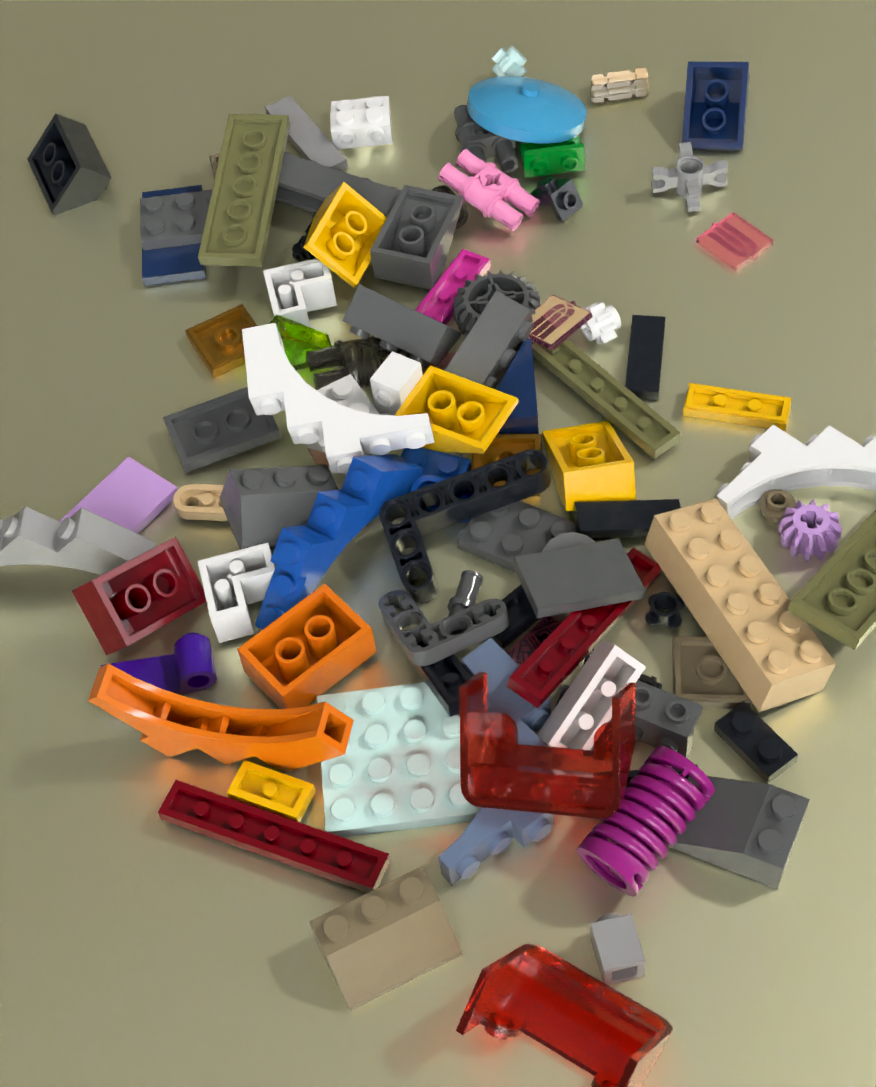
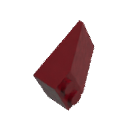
[72,536,207,656]

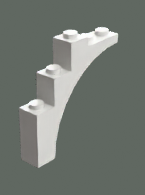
[242,323,435,474]
[715,425,876,520]

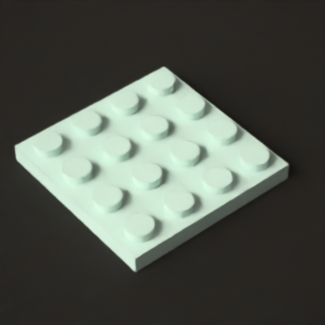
[317,682,482,837]

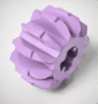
[778,499,842,562]

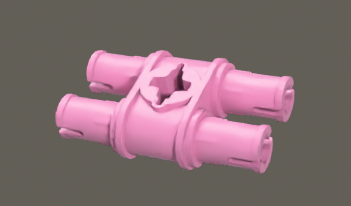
[438,149,540,232]

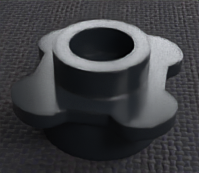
[645,592,685,629]

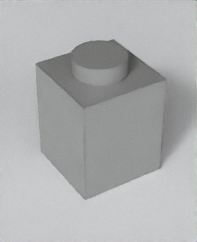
[590,913,646,986]

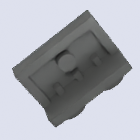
[615,680,702,758]

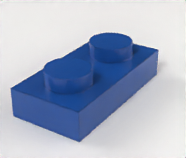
[401,448,471,479]

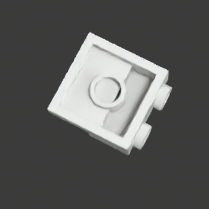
[330,96,393,149]

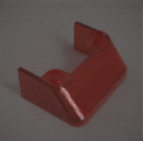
[459,672,635,819]
[456,944,673,1087]

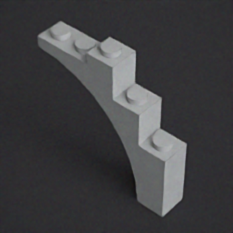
[0,506,155,575]

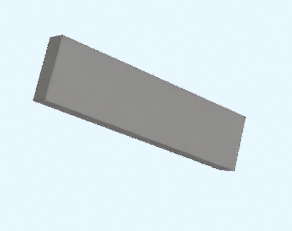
[265,95,348,170]

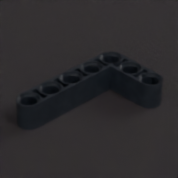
[379,449,551,604]

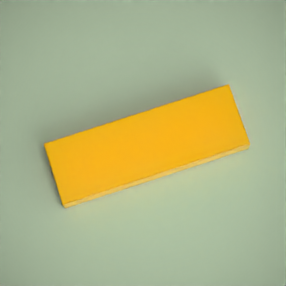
[683,383,792,431]

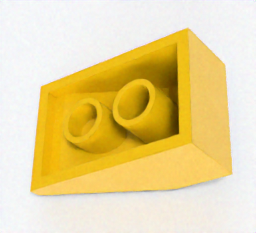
[303,182,387,288]
[395,365,519,454]
[542,421,636,512]

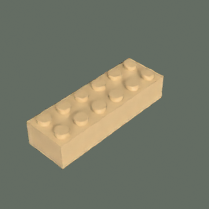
[644,498,836,712]

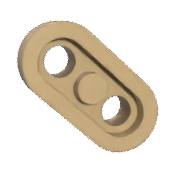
[173,484,228,521]

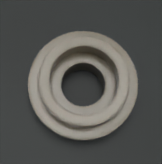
[759,489,796,524]

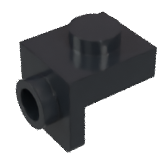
[529,176,583,221]

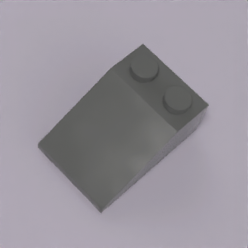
[370,185,463,290]
[670,776,810,890]

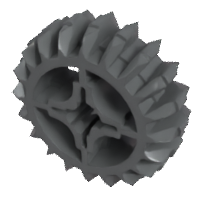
[453,269,541,344]

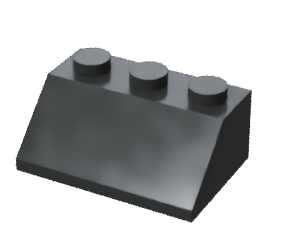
[342,284,461,368]
[219,465,339,550]

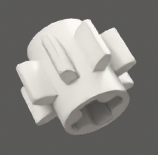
[580,302,621,344]

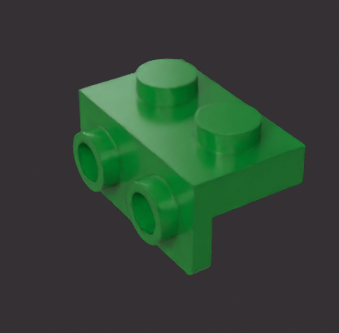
[519,136,585,178]

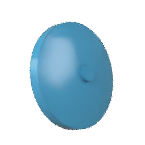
[467,76,587,144]

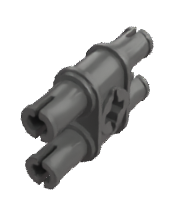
[454,105,518,172]

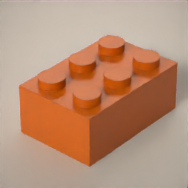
[237,584,377,709]

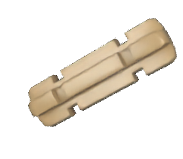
[590,67,648,87]

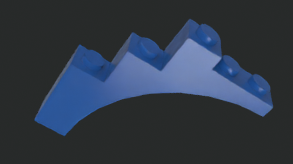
[255,454,424,630]

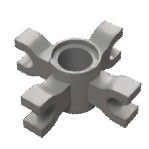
[651,142,728,212]

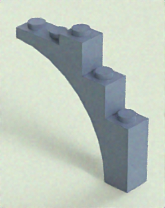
[438,638,554,886]

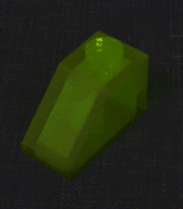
[269,314,335,370]

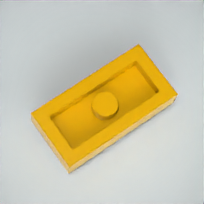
[227,760,316,823]

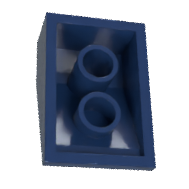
[682,61,750,151]

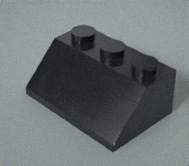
[27,113,112,215]

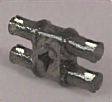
[306,335,409,390]

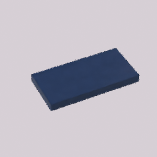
[142,185,206,286]

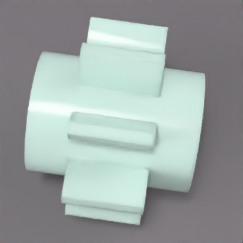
[492,46,527,76]

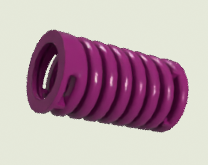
[576,746,715,897]

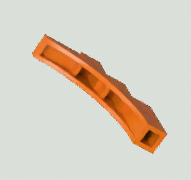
[88,663,354,773]

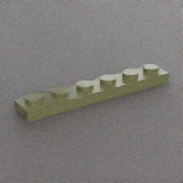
[519,319,681,459]

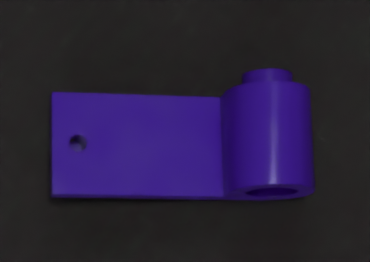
[100,632,217,695]

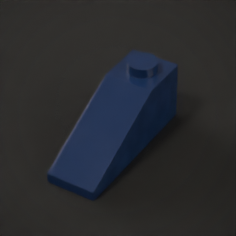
[496,338,539,434]

